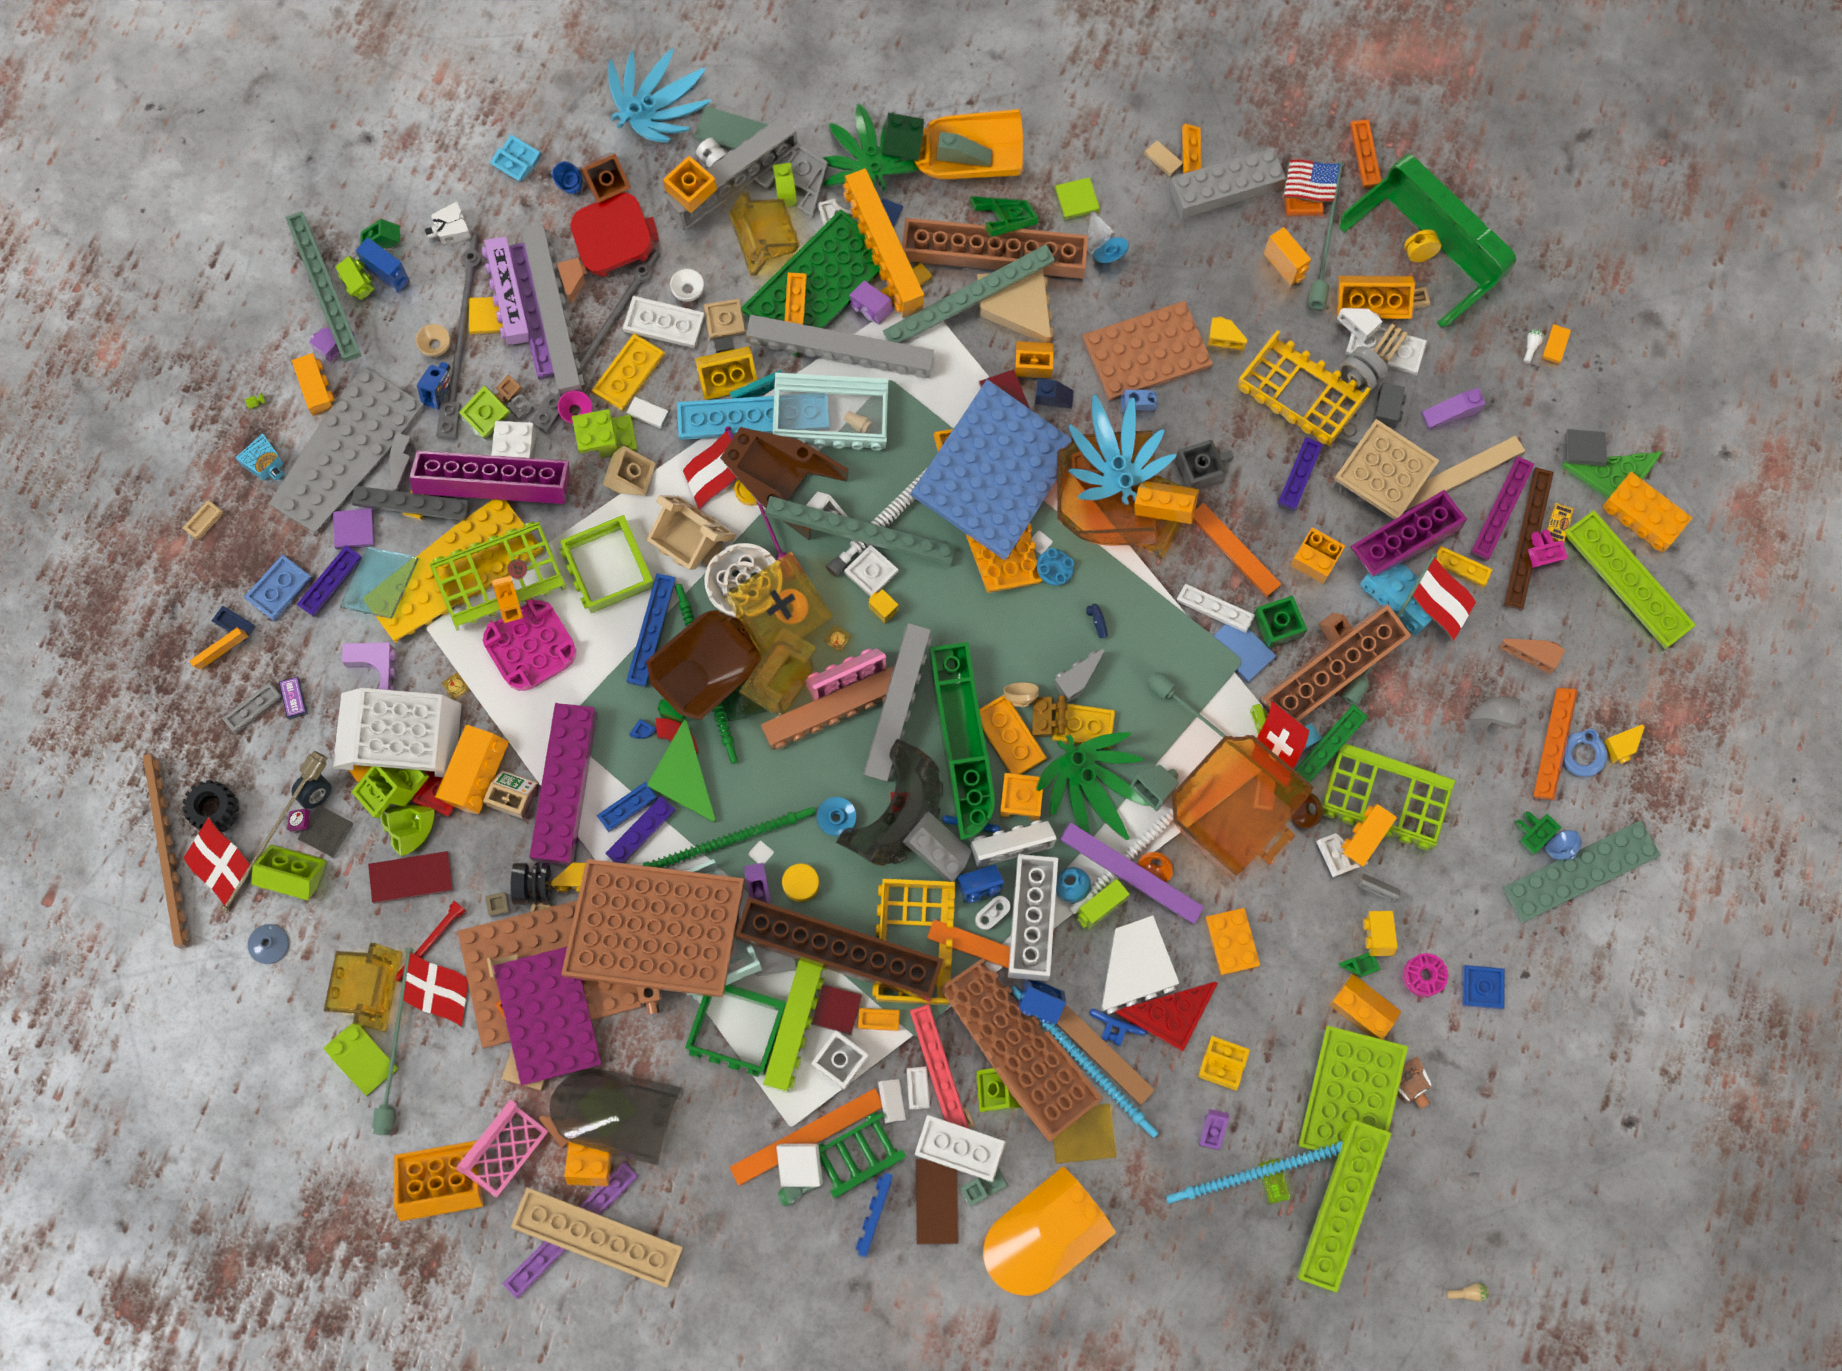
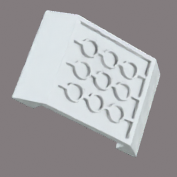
[333,688,462,777]

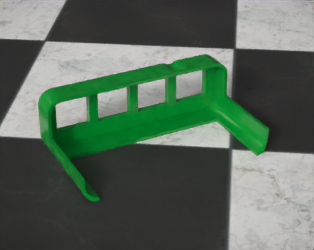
[1340,154,1516,327]

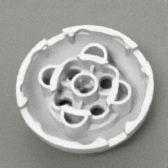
[704,543,782,619]

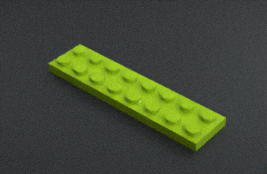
[1565,510,1696,649]
[1297,1118,1392,1293]

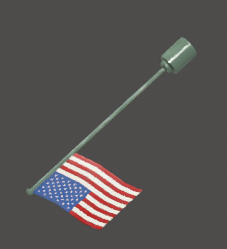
[1282,159,1344,310]

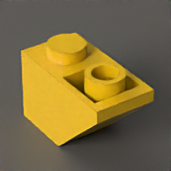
[551,862,586,893]

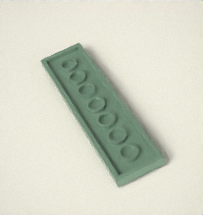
[1502,820,1661,923]

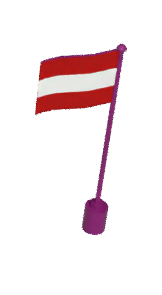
[683,426,800,583]

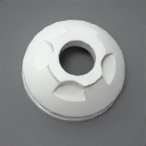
[670,269,704,302]

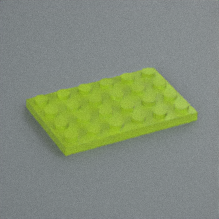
[1298,1025,1408,1167]

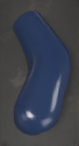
[1086,603,1108,638]

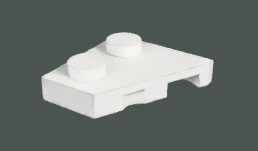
[1316,833,1368,877]

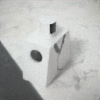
[424,202,471,245]

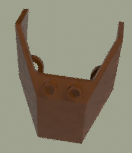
[720,427,849,540]

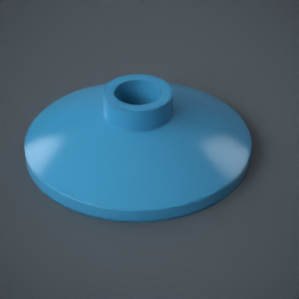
[1093,237,1129,263]
[817,797,856,836]

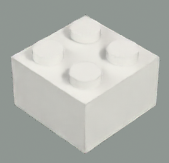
[491,421,536,458]
[811,1030,869,1091]

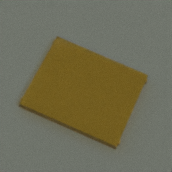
[1053,1103,1117,1164]

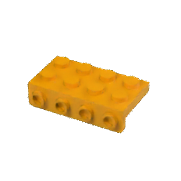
[1602,472,1693,552]

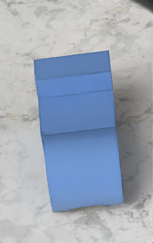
[1120,390,1158,413]

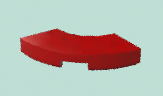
[655,718,699,753]

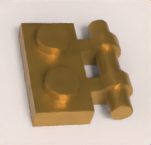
[1032,695,1068,737]

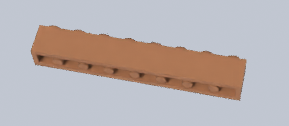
[761,666,894,750]

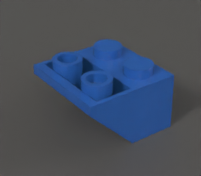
[957,865,1004,904]

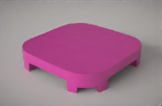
[482,599,576,691]

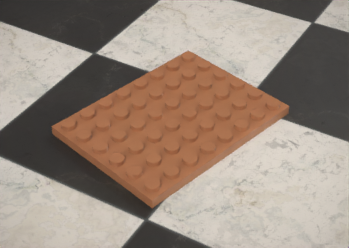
[561,859,745,998]
[458,900,642,1049]

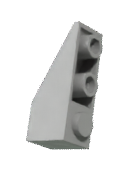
[1054,649,1104,703]

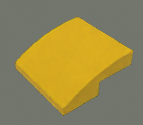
[1198,1036,1250,1091]

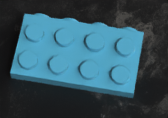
[1360,563,1433,635]

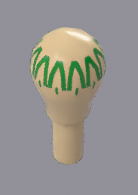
[1447,1283,1489,1302]

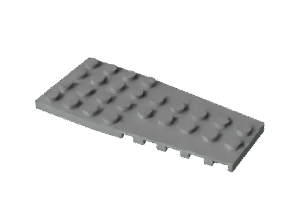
[269,367,425,535]

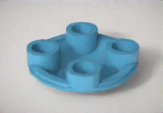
[1036,548,1074,586]

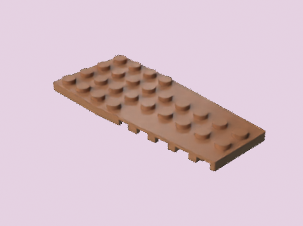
[941,958,1103,1142]

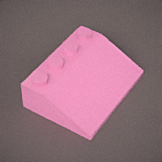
[805,648,886,701]

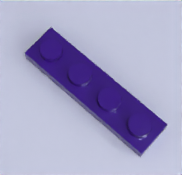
[1277,437,1323,511]
[297,545,362,617]
[605,796,676,864]

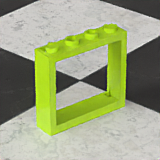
[559,515,654,613]

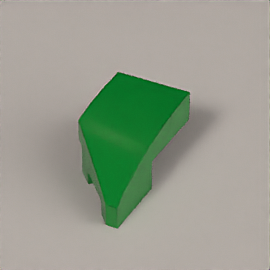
[1338,952,1381,977]

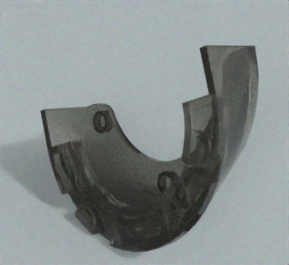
[836,739,943,866]

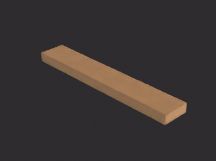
[1057,1005,1155,1106]

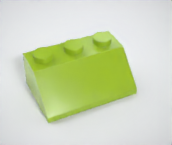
[251,844,327,900]

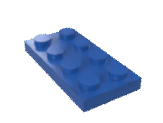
[855,1173,893,1258]

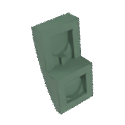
[960,1167,1008,1207]

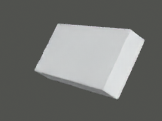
[626,397,669,429]
[907,1067,930,1110]
[878,1079,906,1123]

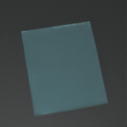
[340,547,419,619]

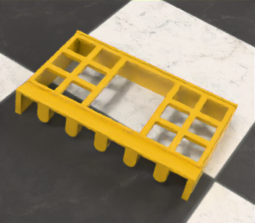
[1237,330,1371,446]
[872,879,955,1005]

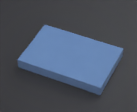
[244,554,313,621]
[1214,624,1276,683]

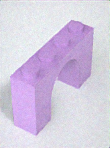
[340,642,397,702]

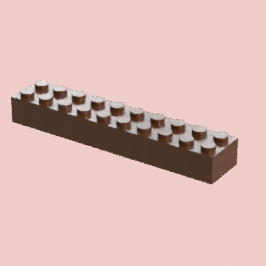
[735,897,943,1002]

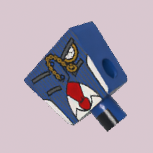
[417,362,451,410]

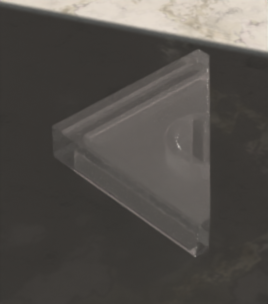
[1087,211,1114,255]

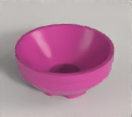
[558,390,592,425]

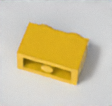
[1363,911,1398,956]

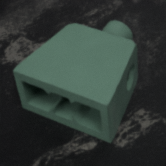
[1130,765,1179,812]

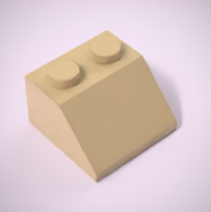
[603,446,656,496]

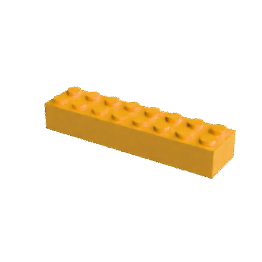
[843,168,924,318]

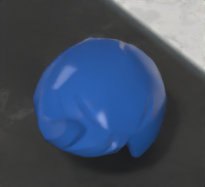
[552,161,582,195]

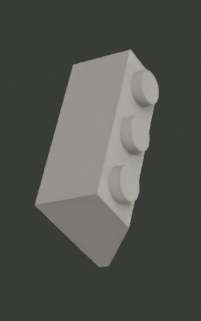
[903,812,972,882]

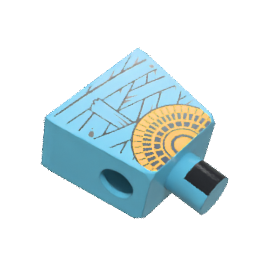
[235,434,284,481]

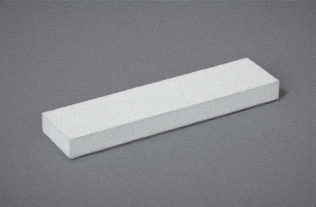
[1177,583,1255,633]

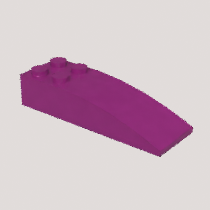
[1350,490,1467,577]

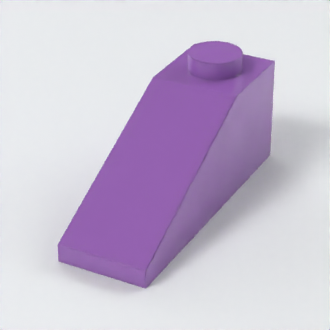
[1422,388,1486,429]

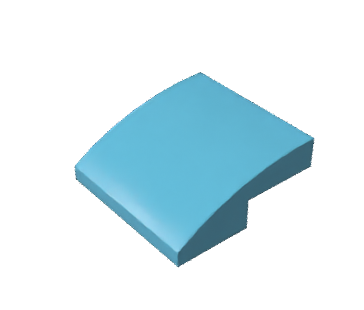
[490,134,542,182]

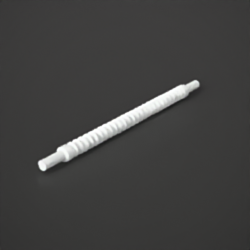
[1069,774,1213,915]

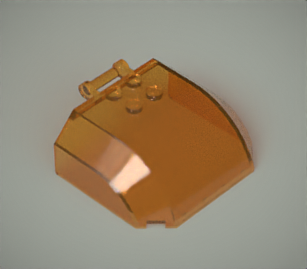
[1057,430,1170,546]
[1172,735,1314,880]

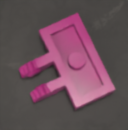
[1528,529,1568,568]

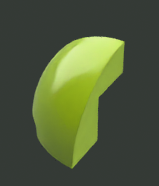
[380,805,434,856]

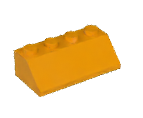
[1337,276,1415,319]
[435,725,509,814]

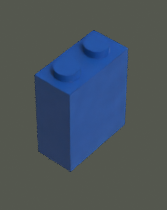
[355,237,409,292]

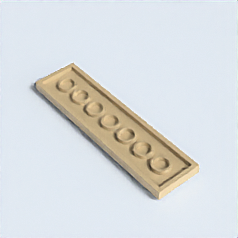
[510,1187,683,1288]

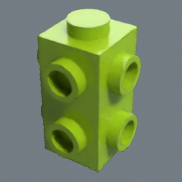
[335,256,375,300]

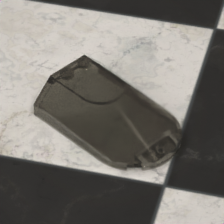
[550,1069,683,1165]

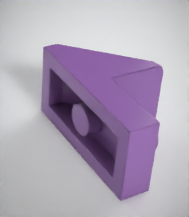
[1200,1109,1229,1150]

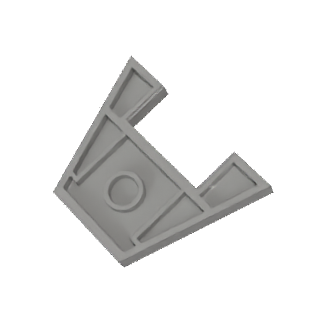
[753,143,828,218]

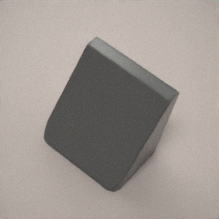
[714,336,734,353]

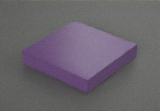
[333,508,374,550]

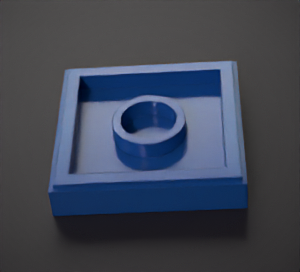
[1462,965,1505,1009]

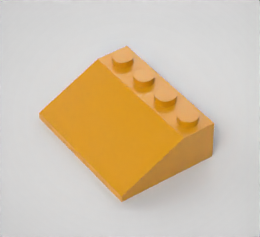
[394,1140,483,1221]

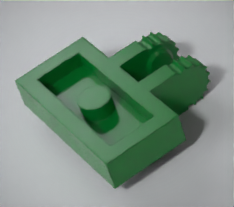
[1515,811,1562,855]

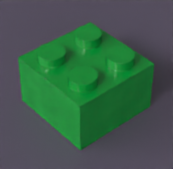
[1254,595,1307,649]

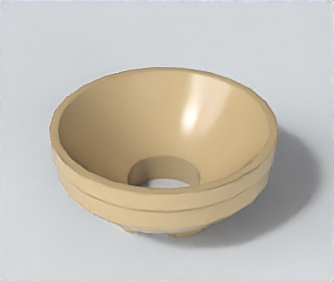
[416,324,450,357]
[1003,682,1039,707]

